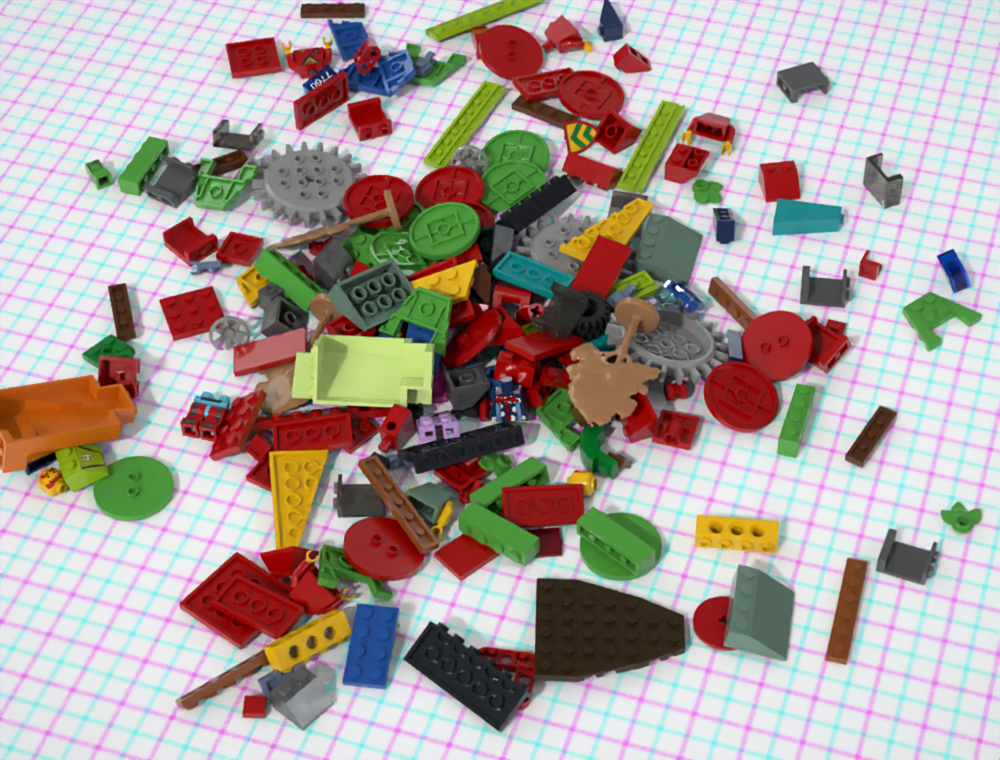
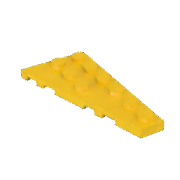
[559,198,654,261]
[269,450,329,549]

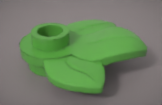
[692,179,723,204]
[478,453,512,477]
[941,502,982,534]

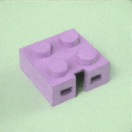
[415,412,460,442]

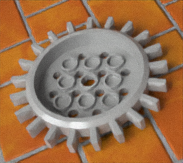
[252,141,367,228]
[516,213,636,283]
[605,299,729,385]

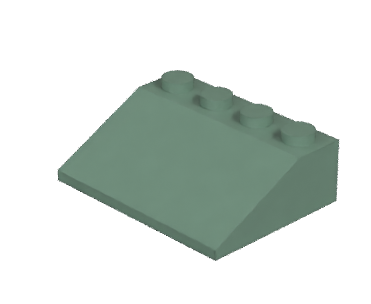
[634,213,702,286]
[327,258,415,332]
[723,564,794,662]

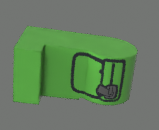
[85,159,112,190]

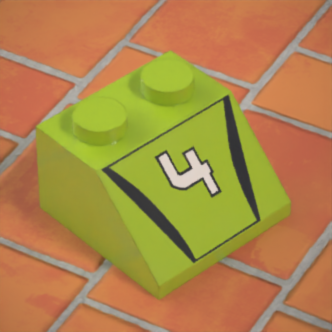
[55,445,109,493]

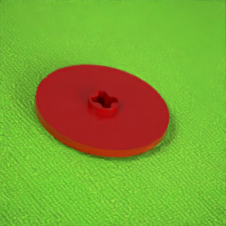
[692,596,737,651]

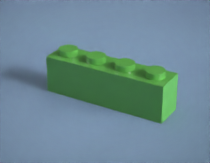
[118,136,170,196]
[254,248,326,312]
[777,383,816,458]
[469,456,550,514]
[458,502,539,567]
[576,507,656,578]

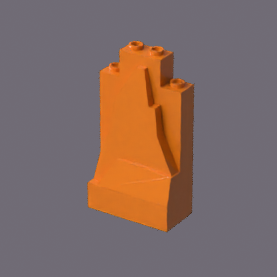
[0,375,137,473]

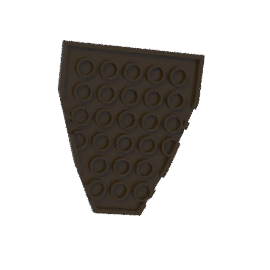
[534,578,685,682]

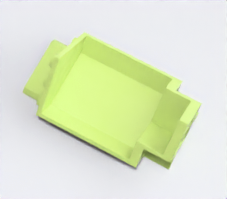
[292,334,435,408]

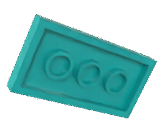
[492,251,575,302]

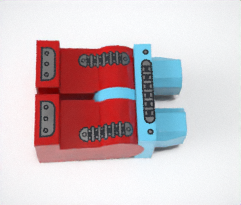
[180,391,230,442]

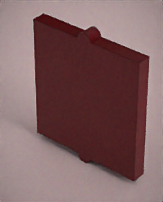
[526,527,563,558]

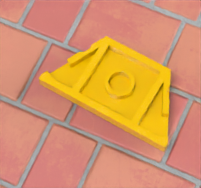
[410,259,479,305]
[236,263,299,309]

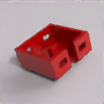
[98,355,141,398]

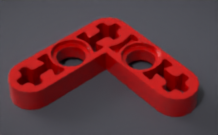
[478,647,535,710]

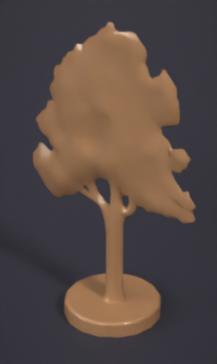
[266,189,402,249]
[254,293,343,414]
[566,297,661,425]

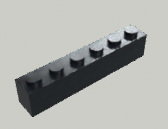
[495,174,577,236]

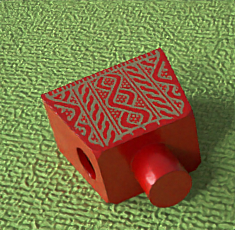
[378,403,416,454]

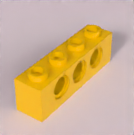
[694,514,779,553]
[263,610,352,673]

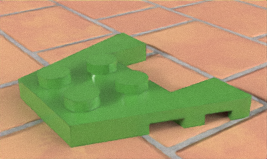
[406,43,467,87]
[194,158,260,212]
[378,286,453,357]
[902,292,982,352]
[536,388,580,452]
[318,544,393,601]

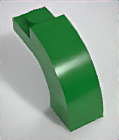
[580,426,618,480]

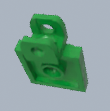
[82,334,136,369]

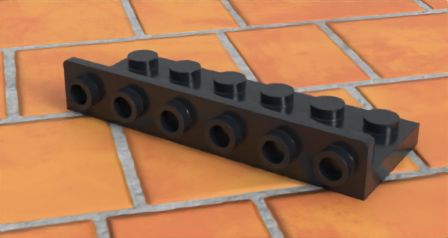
[397,422,525,474]
[403,620,533,733]

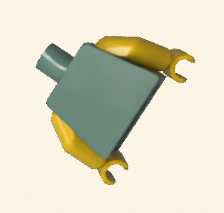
[392,482,453,541]

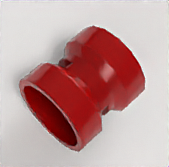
[663,380,687,402]

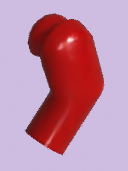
[479,398,492,422]
[458,480,484,504]

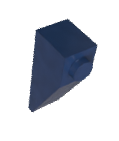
[597,0,623,42]
[713,208,735,244]

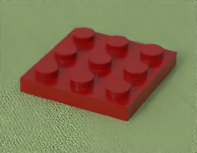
[225,37,281,79]
[159,286,225,341]

